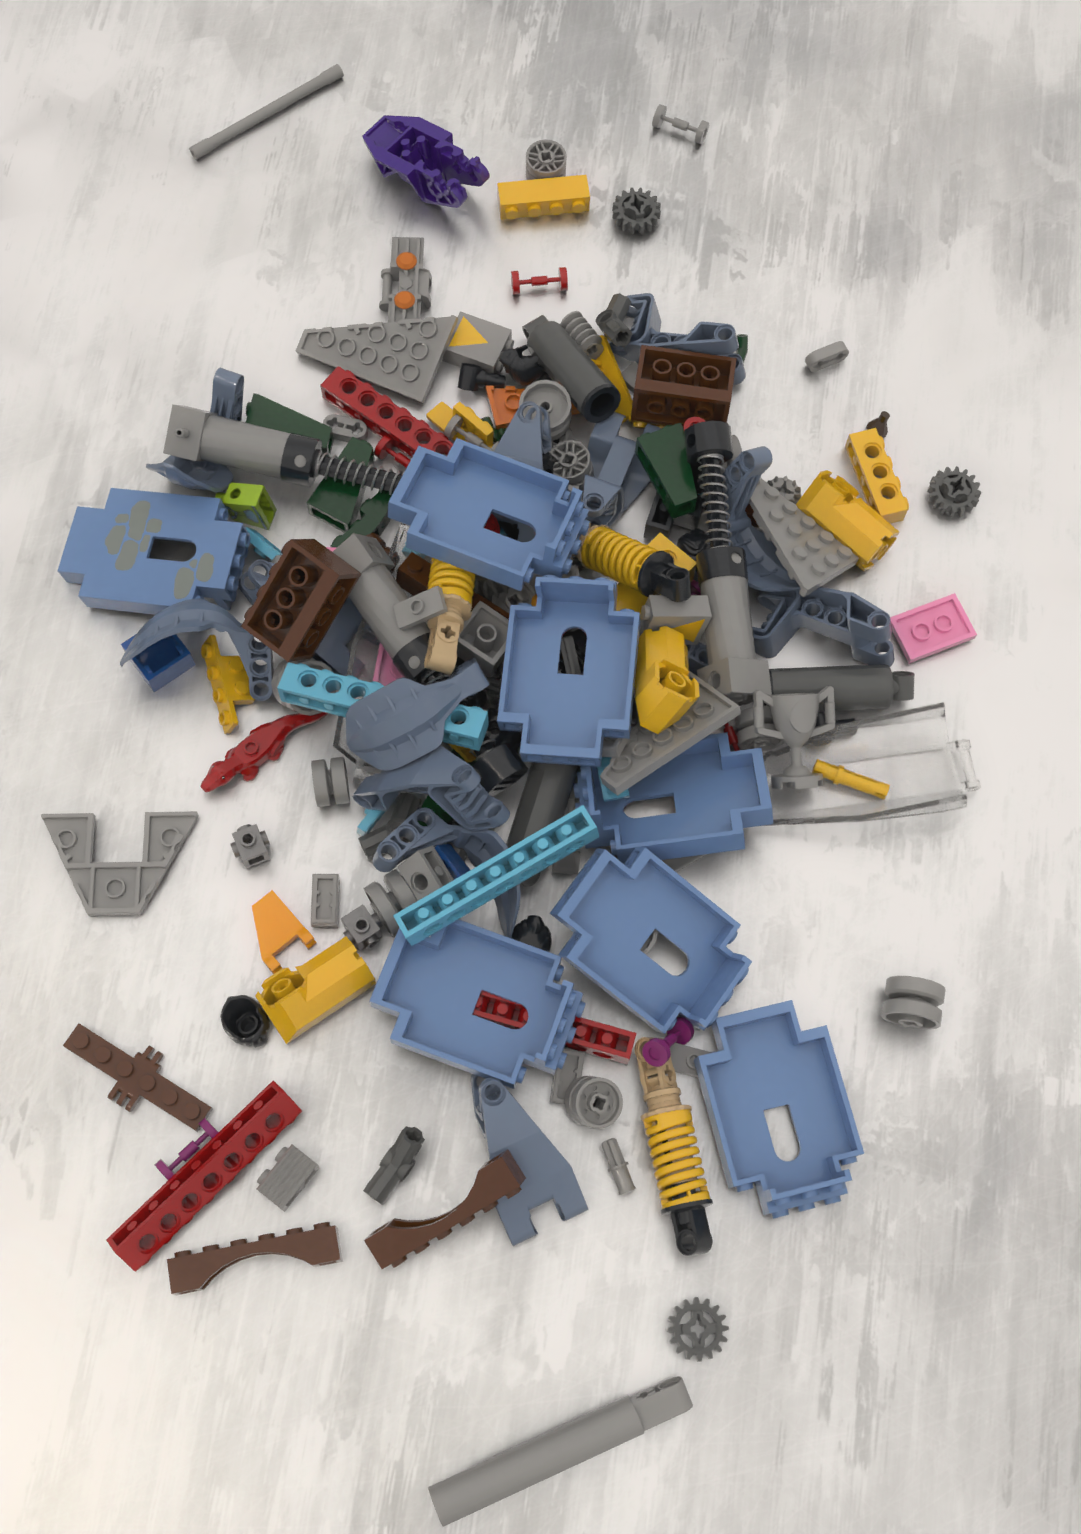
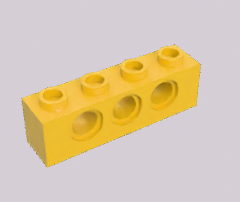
[845,428,909,524]

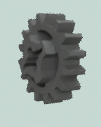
[612,187,661,234]
[927,466,981,517]
[666,1297,729,1362]

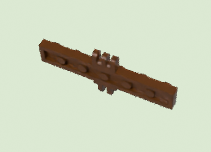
[63,1023,213,1132]

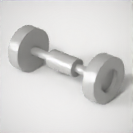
[652,104,709,144]
[444,414,499,452]

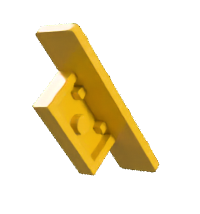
[591,335,633,424]
[426,401,494,448]
[201,635,255,734]

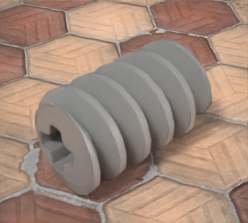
[560,311,603,360]

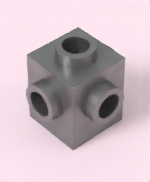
[230,824,270,868]
[341,904,383,950]

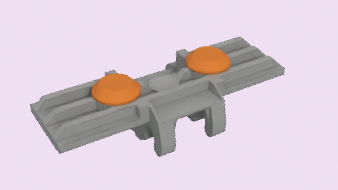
[379,237,432,322]

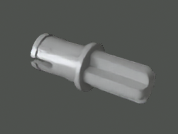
[601,1138,636,1195]

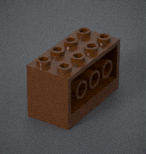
[630,345,736,427]
[241,539,362,662]

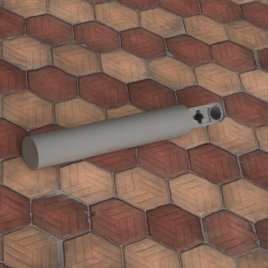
[428,1376,693,1527]

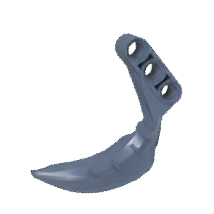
[146,368,244,492]
[722,446,801,592]
[120,598,274,701]
[346,657,489,771]
[373,807,521,938]

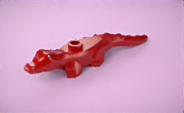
[200,712,329,792]

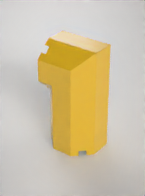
[796,470,899,571]
[635,626,700,734]
[255,936,377,1044]

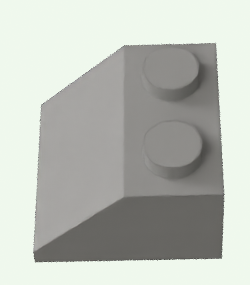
[456,601,509,678]

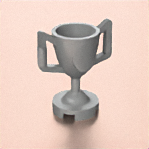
[753,686,835,789]

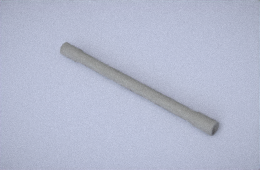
[189,64,344,160]

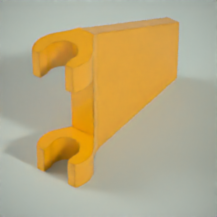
[252,890,317,974]

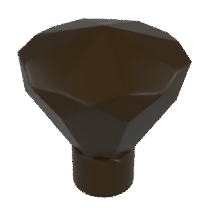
[866,411,890,438]

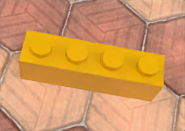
[497,175,590,220]

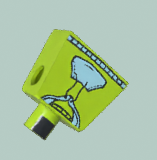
[215,482,277,530]

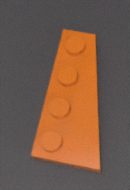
[485,385,580,430]

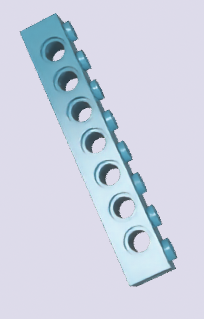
[277,662,489,751]
[393,805,600,946]

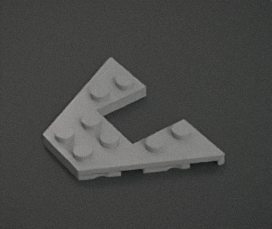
[41,811,198,916]

